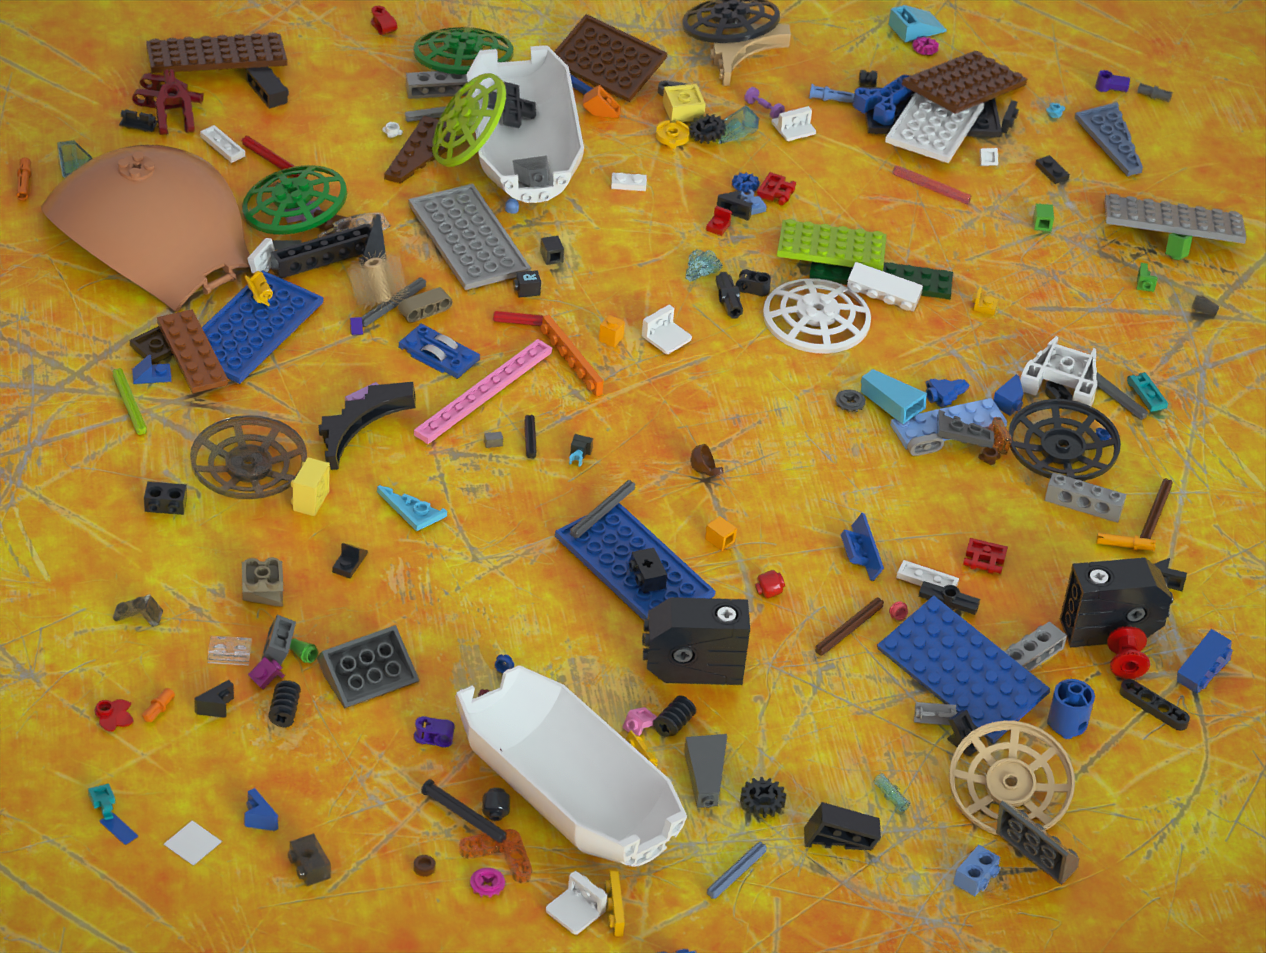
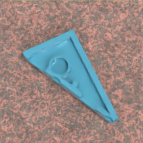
[377,485,447,531]

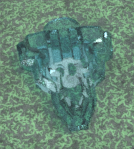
[685,249,723,282]

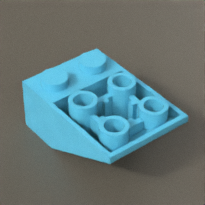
[888,5,947,42]

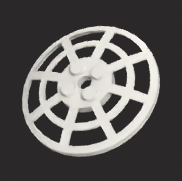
[763,279,871,354]

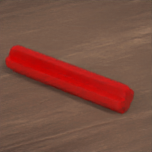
[493,311,544,326]

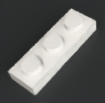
[200,125,245,163]
[896,560,959,587]

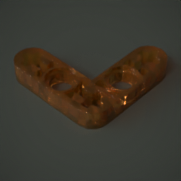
[459,829,532,883]

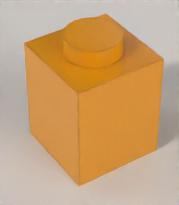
[599,315,625,348]
[705,516,737,551]

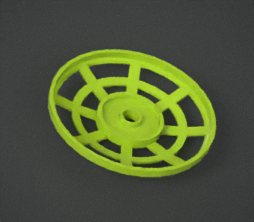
[432,73,506,167]

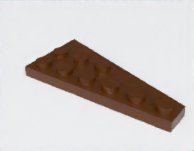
[384,116,464,184]

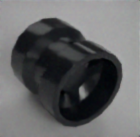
[859,70,877,87]

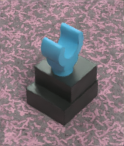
[569,434,593,467]

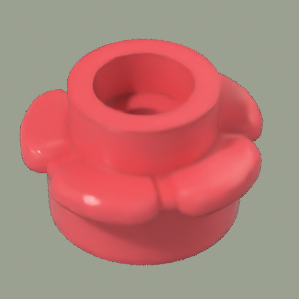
[889,601,908,620]

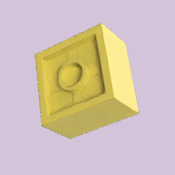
[663,84,705,123]
[291,457,330,516]

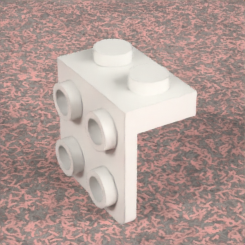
[642,305,692,354]
[546,870,607,934]

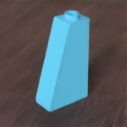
[861,369,927,424]

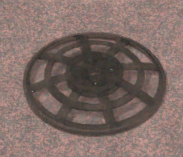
[190,415,307,499]

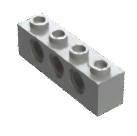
[406,71,469,99]
[1045,472,1127,523]
[1004,621,1067,672]

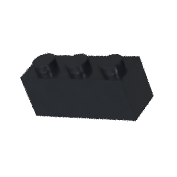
[246,67,289,109]

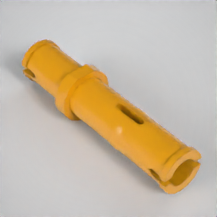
[1096,532,1156,551]

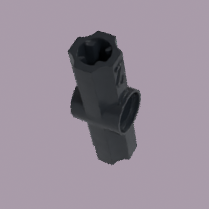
[715,272,743,319]
[918,581,981,615]

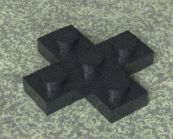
[487,81,536,128]

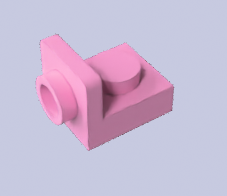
[622,707,657,736]

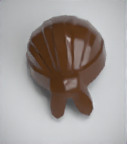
[690,444,723,476]

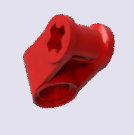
[371,6,397,35]

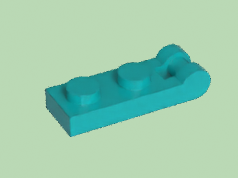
[1127,372,1168,412]

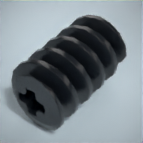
[268,680,301,728]
[653,695,696,737]

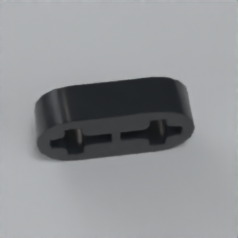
[1045,381,1072,400]

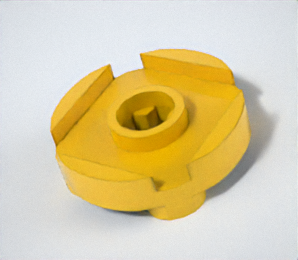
[655,120,690,149]

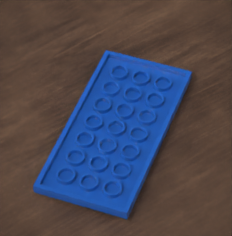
[202,270,323,384]
[555,503,715,620]
[877,595,1050,744]

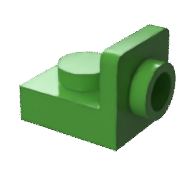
[1137,263,1158,292]

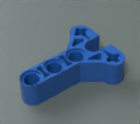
[853,75,912,125]

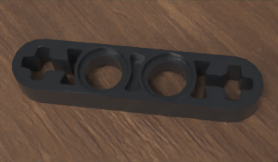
[1120,679,1190,731]

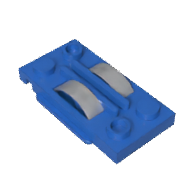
[399,323,480,379]

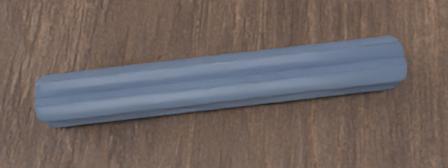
[707,842,767,899]

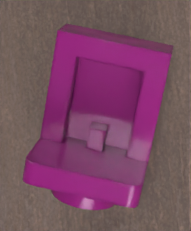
[248,657,285,689]

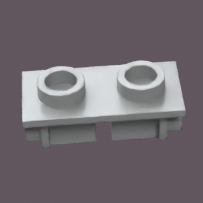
[914,702,957,725]

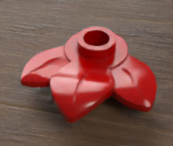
[95,699,134,732]

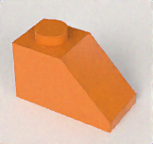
[582,85,621,118]

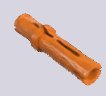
[16,157,31,200]

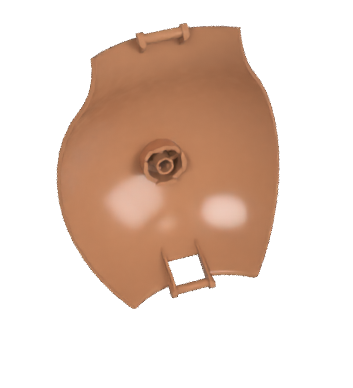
[41,145,250,312]

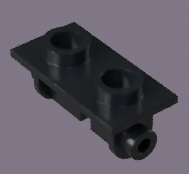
[119,109,158,132]

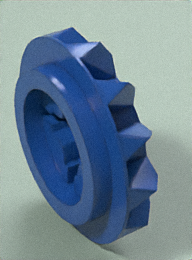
[732,172,760,192]

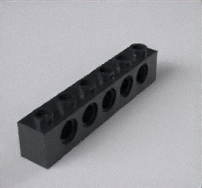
[271,223,370,279]

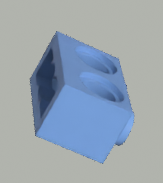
[953,845,1000,896]

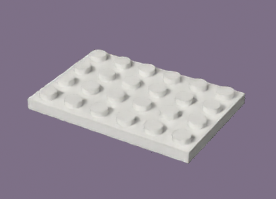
[885,93,984,163]

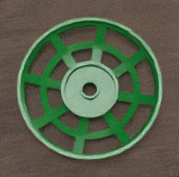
[413,27,513,75]
[242,165,347,235]

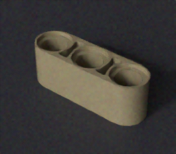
[398,287,453,322]

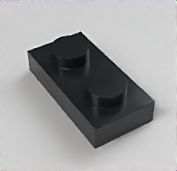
[1001,100,1019,134]
[1035,155,1070,184]

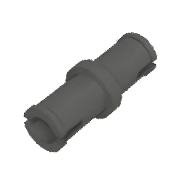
[1137,83,1172,102]

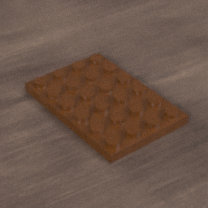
[554,14,668,102]

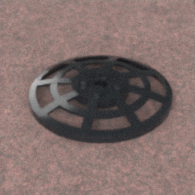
[682,0,780,43]
[1008,399,1121,481]

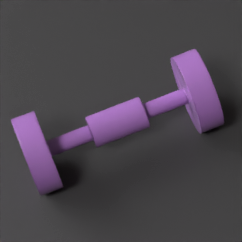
[744,87,785,119]

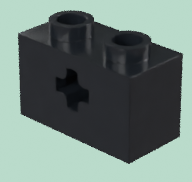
[628,547,667,593]

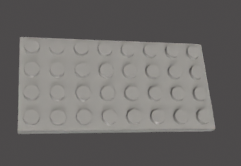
[408,184,531,290]
[1104,194,1246,244]

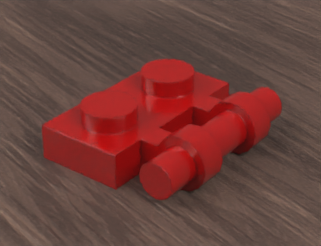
[757,172,796,206]
[963,538,1008,574]

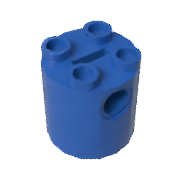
[1047,679,1095,739]

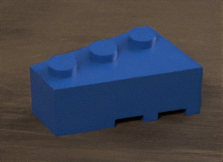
[1177,629,1233,694]

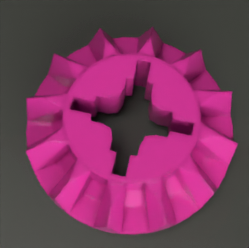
[913,36,939,55]
[470,868,505,898]

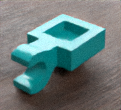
[88,784,115,820]

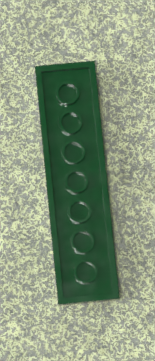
[809,262,953,300]

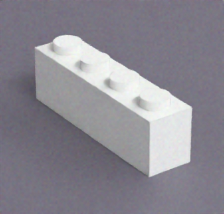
[847,262,923,311]

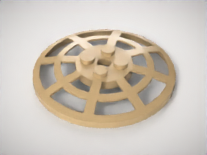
[949,721,1075,836]

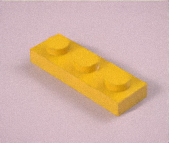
[605,871,625,937]

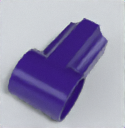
[1095,70,1130,92]

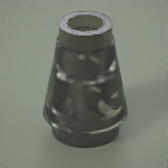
[1191,295,1219,316]

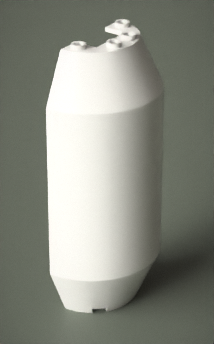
[467,45,584,203]
[455,665,687,866]

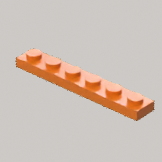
[541,314,604,397]

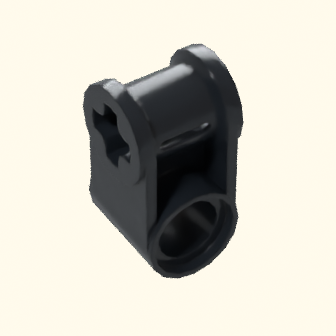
[735,269,771,296]

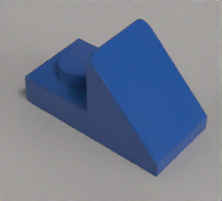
[132,355,171,384]
[244,788,278,831]

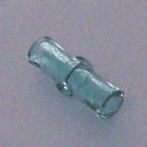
[873,773,910,812]

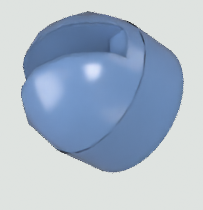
[505,198,519,214]

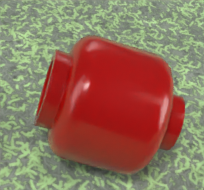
[755,570,785,599]

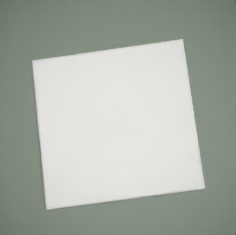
[164,821,222,866]

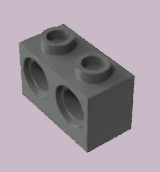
[261,615,296,665]

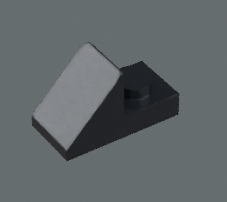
[717,191,753,220]
[332,543,368,578]
[1154,558,1187,591]
[194,680,234,718]
[947,710,982,756]

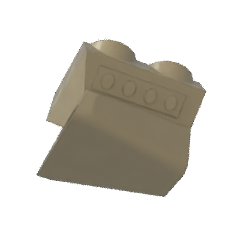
[242,557,283,606]

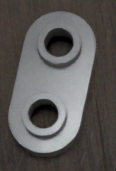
[907,433,944,456]

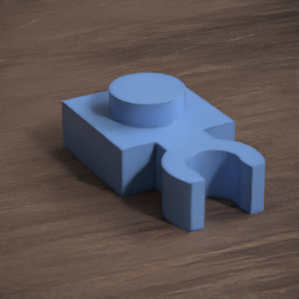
[741,189,767,215]

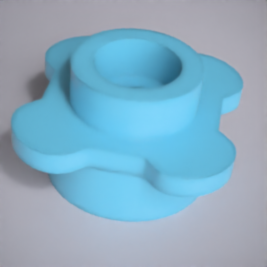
[1046,103,1065,118]

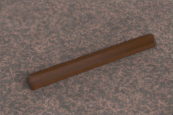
[1140,478,1173,539]
[815,597,884,656]

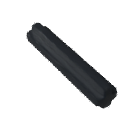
[524,415,537,458]

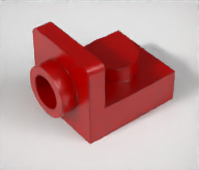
[706,206,732,236]

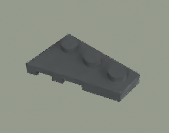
[937,409,994,448]

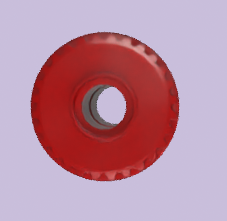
[1107,626,1150,679]

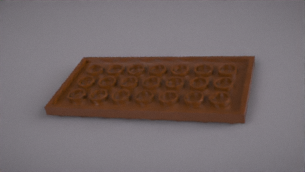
[146,32,287,73]
[901,51,1028,114]

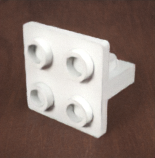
[771,106,816,141]

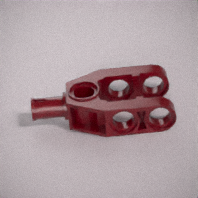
[156,69,195,135]
[132,73,204,110]

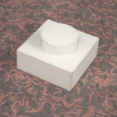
[979,148,998,166]

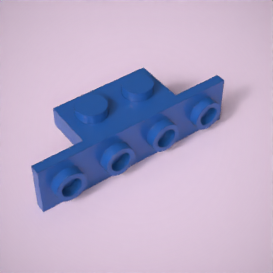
[840,513,884,581]

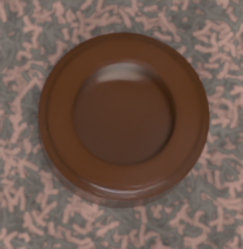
[414,855,436,877]

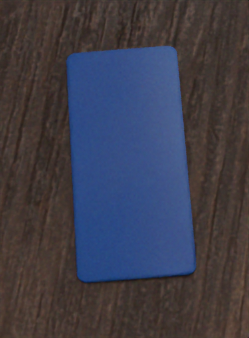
[100,813,138,845]

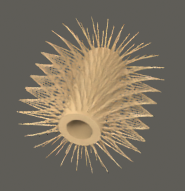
[347,250,409,311]

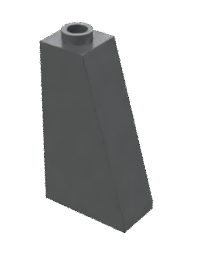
[513,156,550,188]
[684,734,727,808]

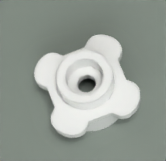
[382,122,403,138]

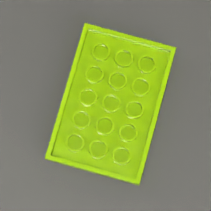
[777,219,887,271]

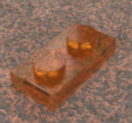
[988,417,1012,455]

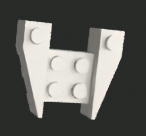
[1020,336,1097,406]

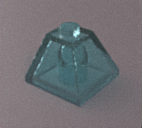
[718,105,759,144]

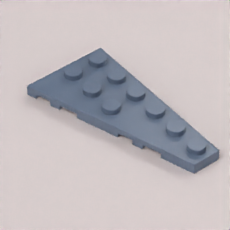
[1075,102,1143,176]

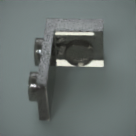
[113,594,163,627]

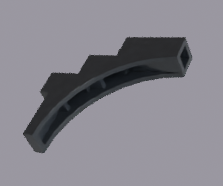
[318,382,416,470]

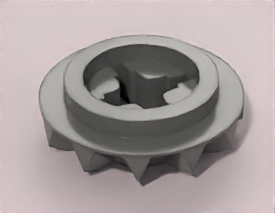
[835,390,865,412]

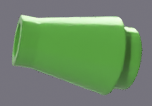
[289,638,318,663]

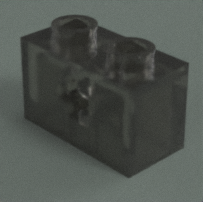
[287,833,331,886]

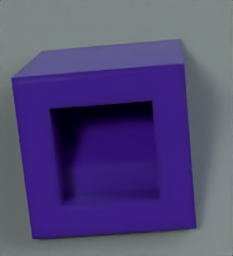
[350,317,363,335]

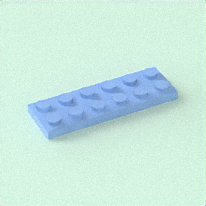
[890,398,1008,449]

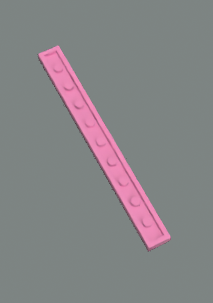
[414,339,552,444]

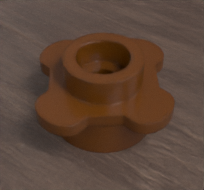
[978,447,1001,465]

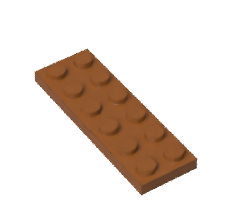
[157,309,228,393]

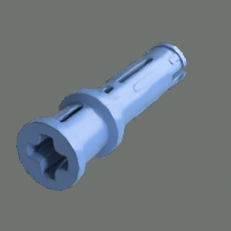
[809,84,854,103]

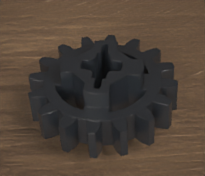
[689,114,726,144]
[740,777,786,818]

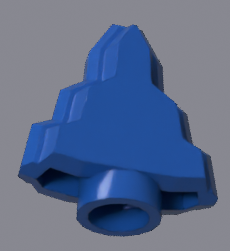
[925,379,970,408]

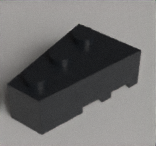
[804,802,881,851]

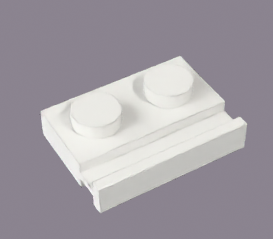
[248,238,275,273]

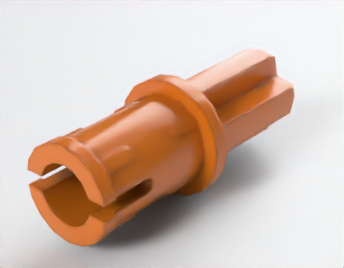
[142,688,175,722]

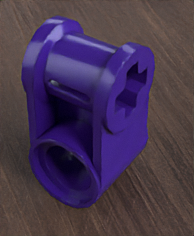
[414,716,455,747]

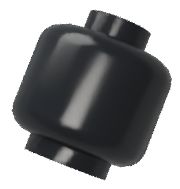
[482,788,510,821]

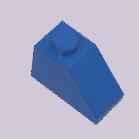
[993,374,1024,416]

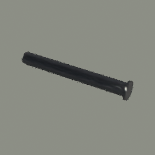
[421,779,507,843]

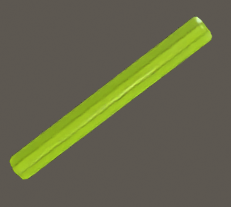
[112,368,147,435]

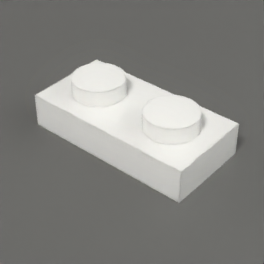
[611,173,647,191]

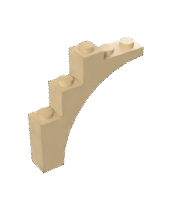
[710,24,791,86]

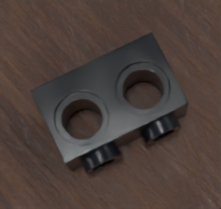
[144,481,187,515]

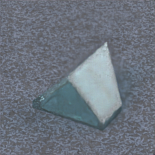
[57,140,93,178]

